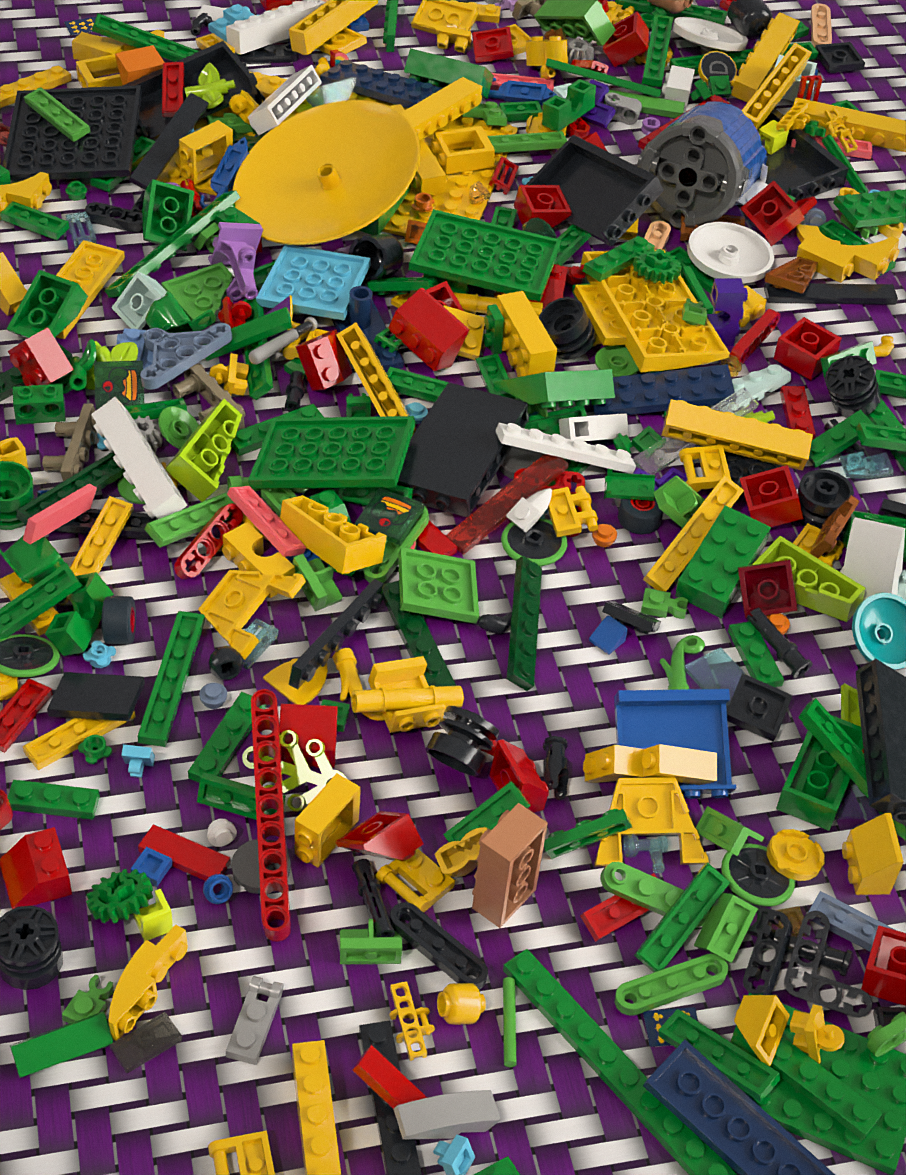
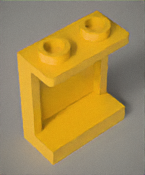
[368,656,446,733]

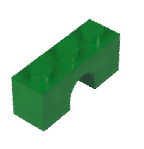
[542,79,596,132]
[45,572,114,656]

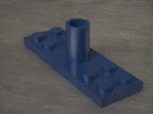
[331,282,404,372]

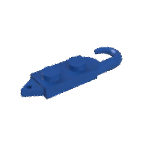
[488,78,557,105]
[200,137,249,209]

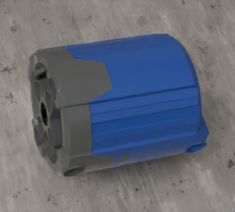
[637,101,767,228]

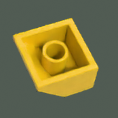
[842,813,904,895]

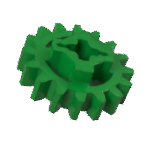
[632,248,682,284]
[86,869,153,923]

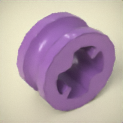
[641,117,660,135]

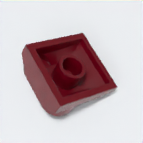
[738,559,797,619]

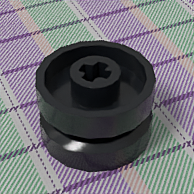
[797,469,854,529]

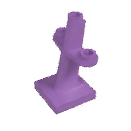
[208,222,263,301]

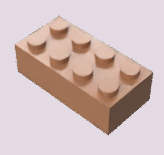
[472,803,548,928]

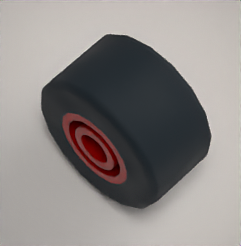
[618,491,663,535]
[102,596,136,644]

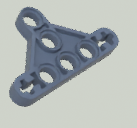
[140,323,232,389]

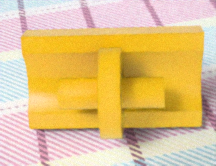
[436,19,472,53]
[229,90,259,125]
[209,353,249,396]
[790,1004,844,1064]

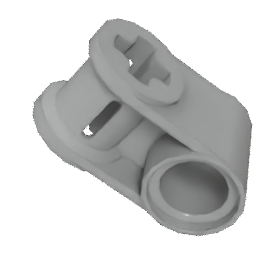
[605,92,642,125]

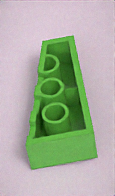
[534,0,616,46]

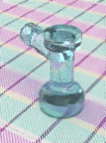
[623,834,668,873]

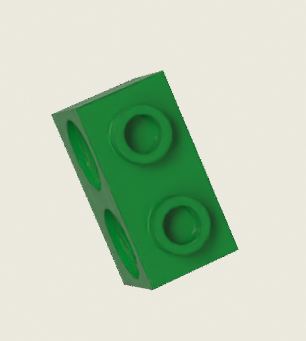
[13,384,66,425]

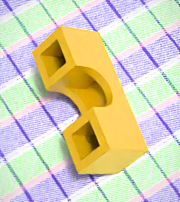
[222,522,295,598]

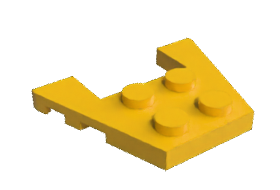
[198,570,306,660]
[595,777,709,867]

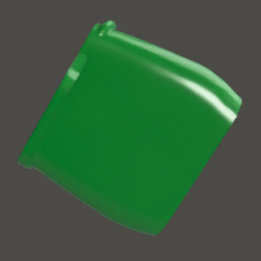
[145,292,217,333]
[0,535,66,585]

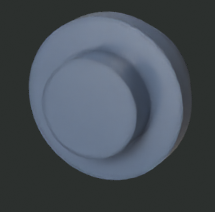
[805,208,826,226]
[199,683,227,709]

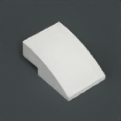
[843,517,905,600]

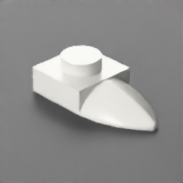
[506,488,552,533]

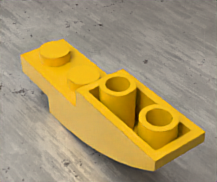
[108,925,188,1042]

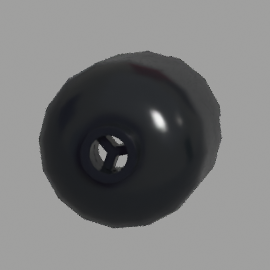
[727,0,773,40]
[348,234,404,281]

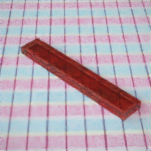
[445,454,568,555]

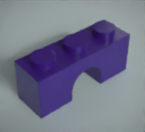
[707,278,748,346]

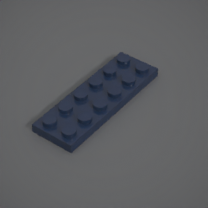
[320,60,441,108]
[592,364,736,416]
[643,1040,835,1175]

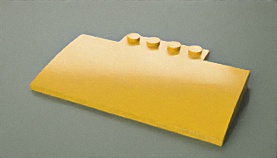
[574,249,730,372]

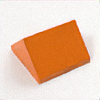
[115,45,165,85]

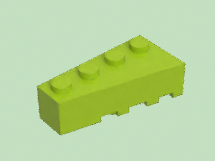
[165,399,242,502]
[752,536,866,622]

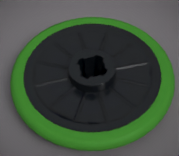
[501,518,567,566]
[0,634,60,677]
[721,844,795,906]

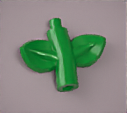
[51,339,96,394]

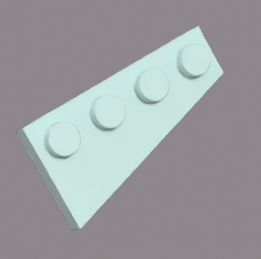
[711,364,791,414]

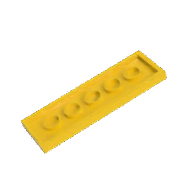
[56,240,125,339]

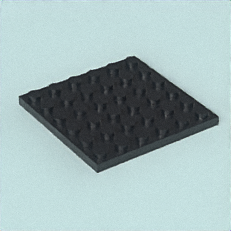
[2,85,142,181]

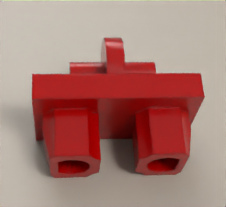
[218,296,252,329]

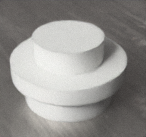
[207,819,237,847]

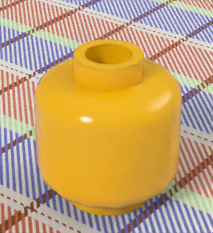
[437,983,486,1025]

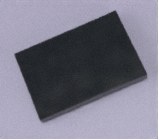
[47,672,145,721]

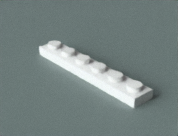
[496,423,636,474]

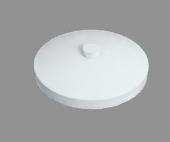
[672,17,748,51]
[687,222,774,283]

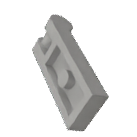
[226,976,284,1065]

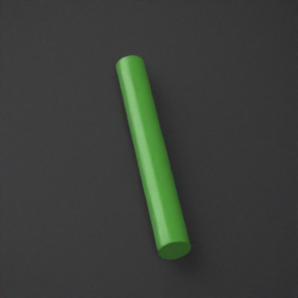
[503,977,517,1067]

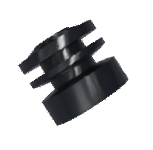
[539,297,596,360]
[825,356,881,418]
[426,706,500,776]
[0,906,63,990]

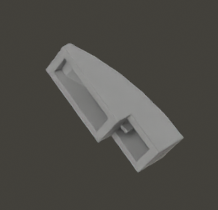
[394,1090,501,1139]

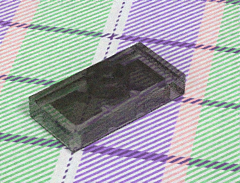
[110,1012,182,1074]

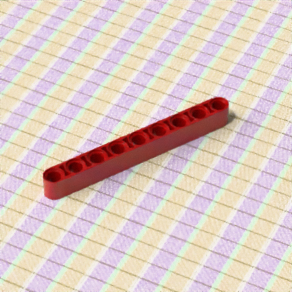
[251,689,291,942]

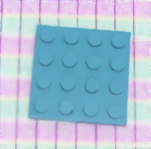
[256,244,371,320]

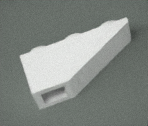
[559,414,629,441]

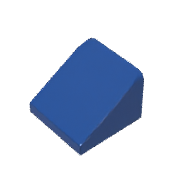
[589,615,628,655]

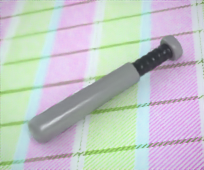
[249,317,318,365]

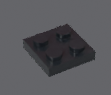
[815,42,865,73]
[727,673,793,742]

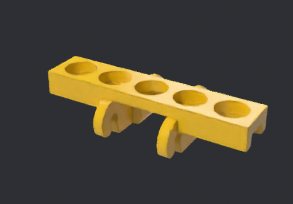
[776,101,810,131]
[824,107,858,153]
[389,981,435,1061]

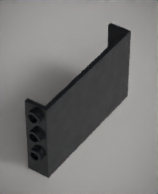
[123,41,258,140]
[757,108,849,203]
[526,135,664,247]
[397,382,529,518]
[855,658,906,826]

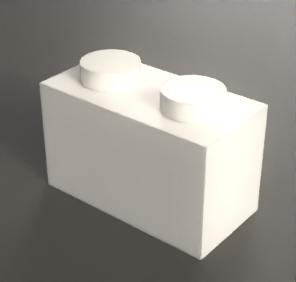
[661,66,695,108]

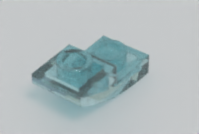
[839,451,893,479]

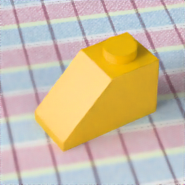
[734,995,790,1067]

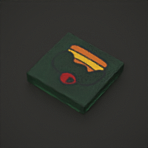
[94,361,145,410]
[355,488,424,545]

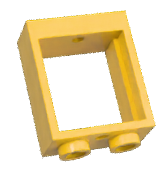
[76,54,123,88]
[179,120,233,185]
[431,126,495,174]
[295,773,361,868]

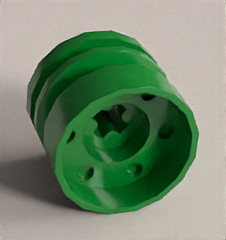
[0,461,34,530]

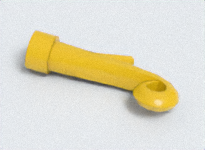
[332,648,384,721]

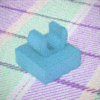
[121,744,155,778]
[433,1134,475,1175]

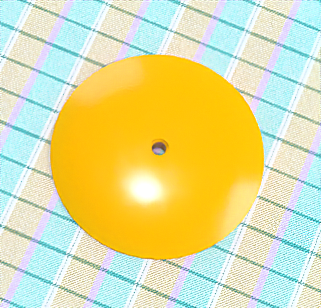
[233,100,420,245]

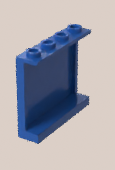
[614,689,737,799]

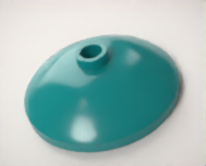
[852,592,906,670]

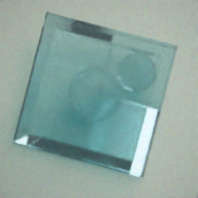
[306,77,357,107]

